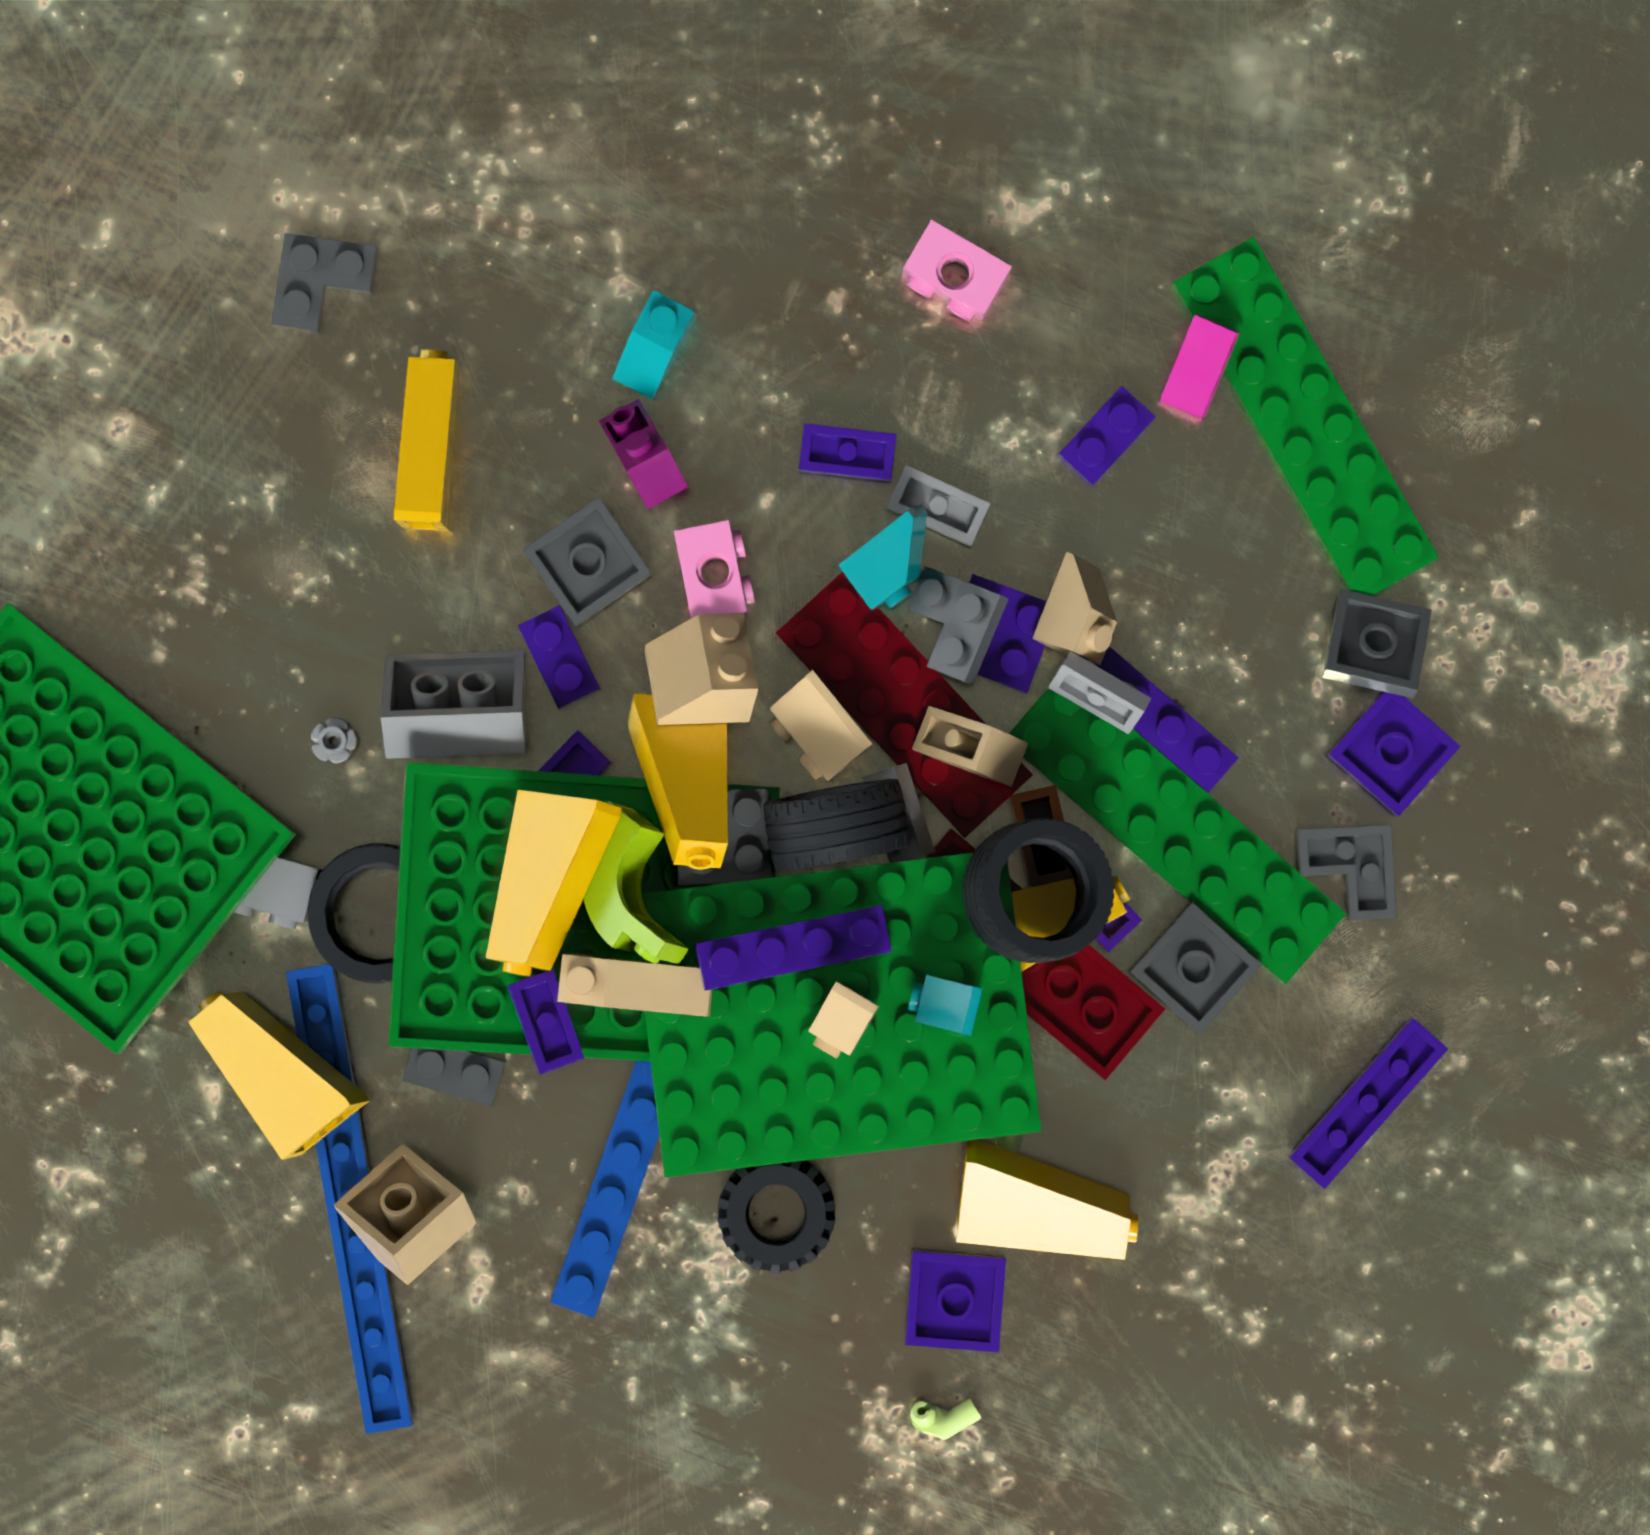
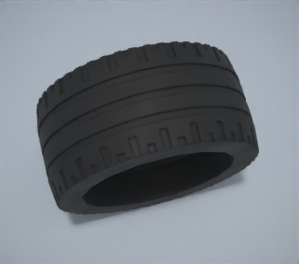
[763,779,910,870]
[962,818,1115,963]
[308,843,400,984]

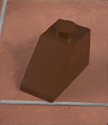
[1009,785,1073,887]

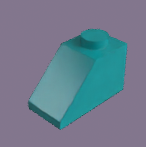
[612,290,697,401]
[838,504,927,610]
[908,975,982,1036]

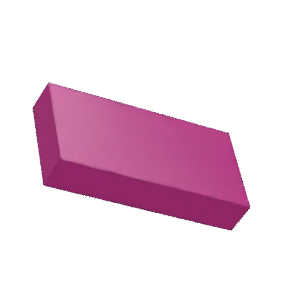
[1160,314,1240,419]

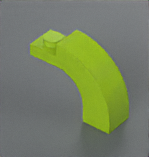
[583,801,689,964]

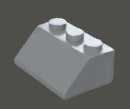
[380,650,527,759]

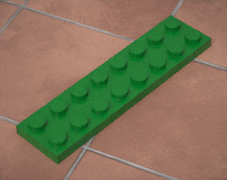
[1172,236,1439,596]
[1009,688,1347,984]

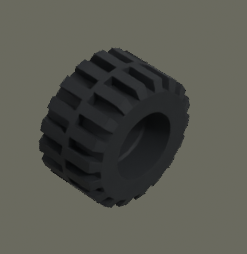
[717,1160,835,1274]

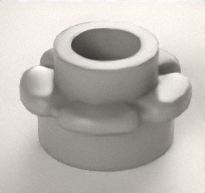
[311,718,357,764]

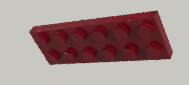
[776,572,1033,838]
[926,828,1165,1081]

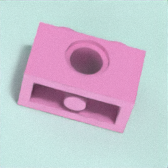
[902,220,1012,321]
[674,520,755,618]

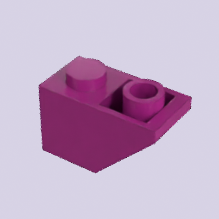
[599,399,688,509]

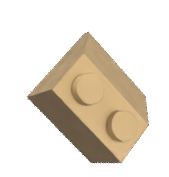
[645,613,758,725]
[769,670,872,782]
[334,1143,476,1285]

